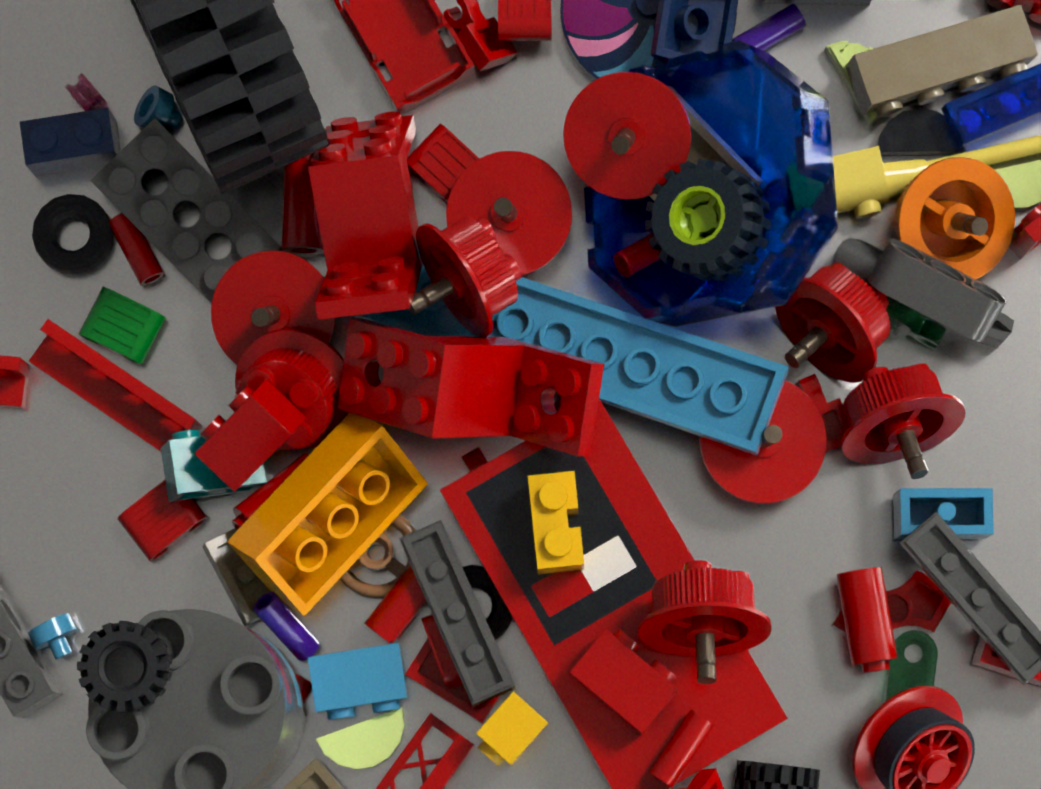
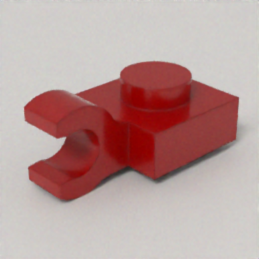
[443,0,518,71]
[795,374,850,453]

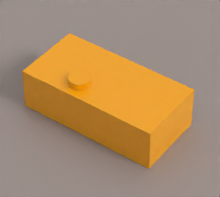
[227,413,428,616]

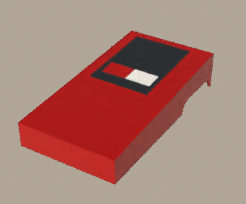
[440,399,788,789]

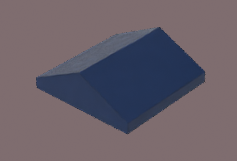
[650,0,738,77]

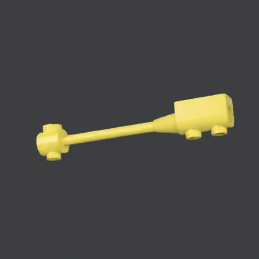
[787,135,1041,229]

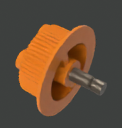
[893,157,1015,279]

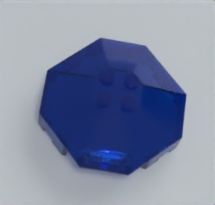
[584,40,838,327]

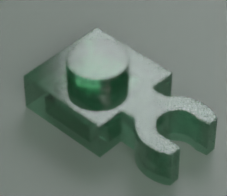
[886,296,947,350]

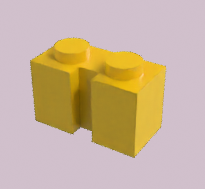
[528,471,584,574]
[476,691,548,766]

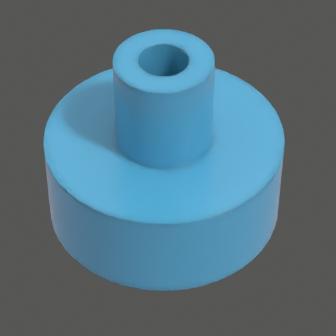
[134,85,181,129]
[27,613,77,660]

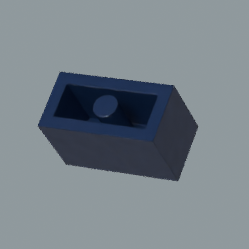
[20,108,121,177]

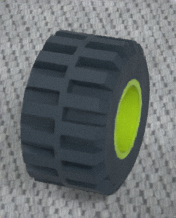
[645,159,772,281]

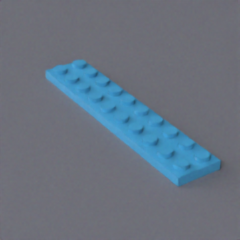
[353,265,789,456]

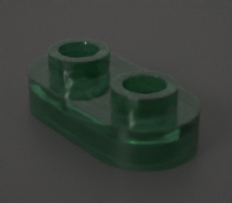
[884,630,938,703]

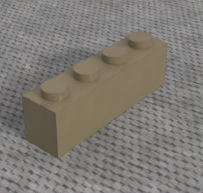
[845,5,1038,117]

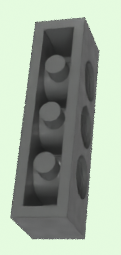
[0,589,63,718]

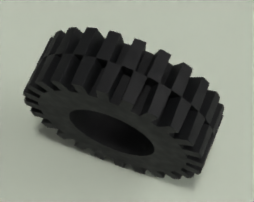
[130,0,329,194]

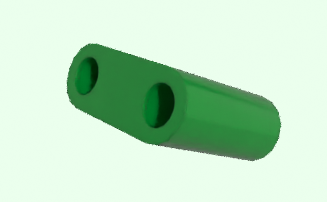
[78,286,166,366]

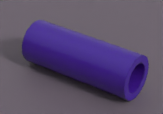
[732,4,806,62]
[253,592,319,661]

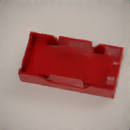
[331,0,475,116]

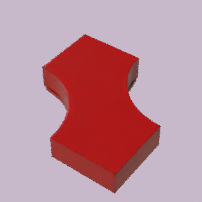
[831,570,951,635]

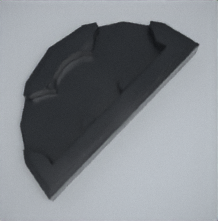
[877,108,966,155]

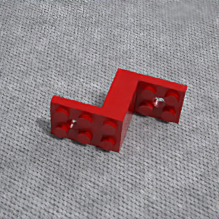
[308,111,423,320]
[337,318,604,457]

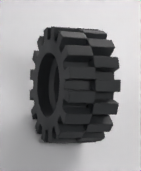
[77,621,173,713]
[734,760,820,789]

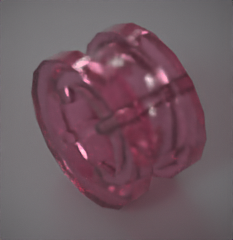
[65,73,108,111]

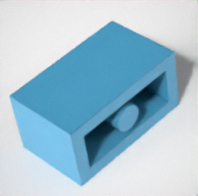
[893,488,994,539]
[308,643,409,720]

